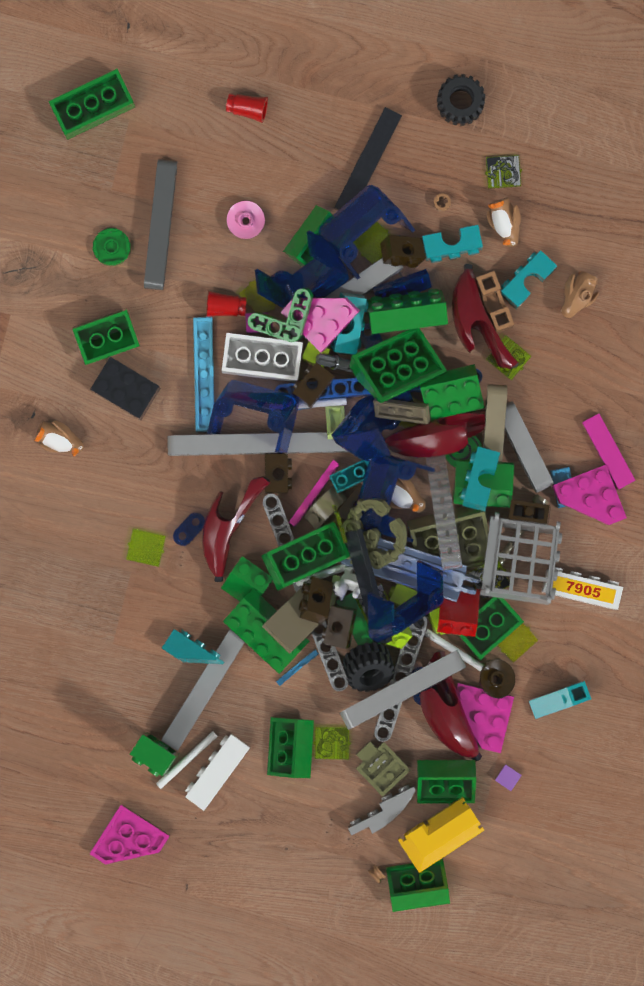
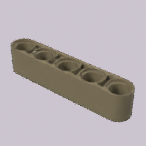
[483,384,507,462]

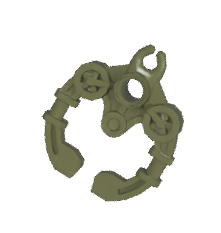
[342,498,407,569]

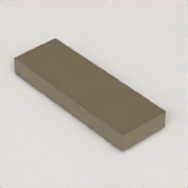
[373,399,430,424]

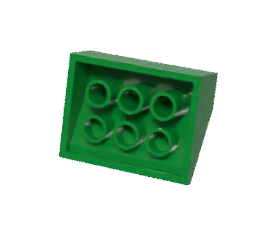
[349,328,447,404]

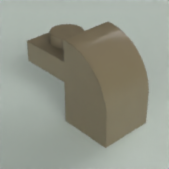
[303,486,348,530]

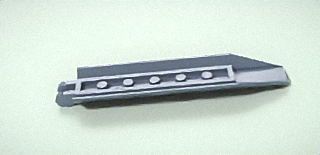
[320,526,480,602]

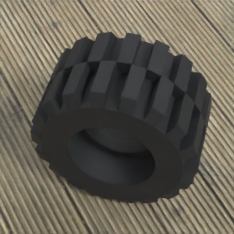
[437,74,486,126]
[343,642,395,692]

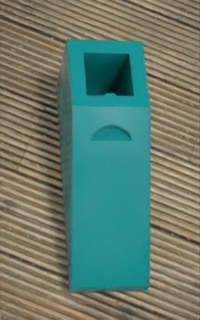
[329,451,389,493]
[162,629,225,665]
[529,681,591,719]

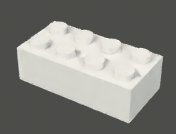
[222,333,303,383]

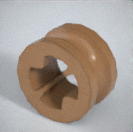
[434,193,451,211]
[368,865,386,884]

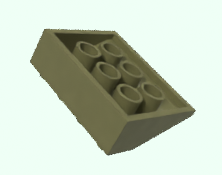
[407,506,489,569]

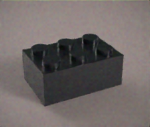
[90,357,161,421]

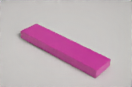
[582,414,636,490]
[289,460,339,527]

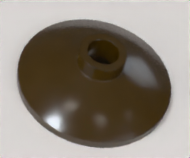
[480,659,515,698]

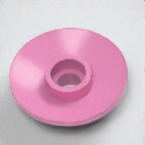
[227,201,265,239]

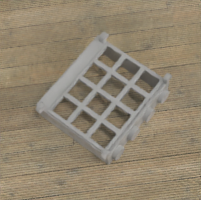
[480,512,562,605]

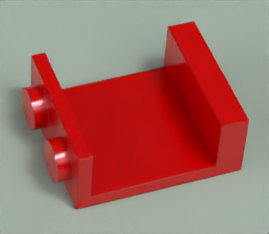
[437,589,480,637]

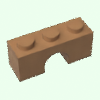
[476,271,515,333]

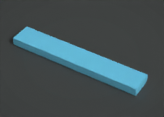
[193,317,215,432]

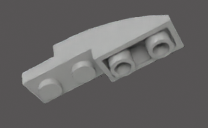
[348,785,415,835]

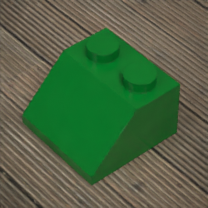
[221,556,273,601]

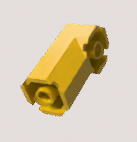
[398,797,484,873]

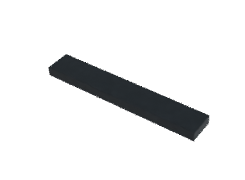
[334,107,402,217]
[344,529,392,644]

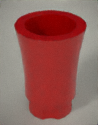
[226,93,268,123]
[206,290,246,317]

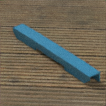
[276,649,319,686]

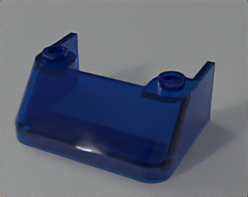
[318,185,415,280]
[255,230,349,309]
[207,380,299,453]
[332,391,414,461]
[356,452,435,543]
[368,560,444,642]

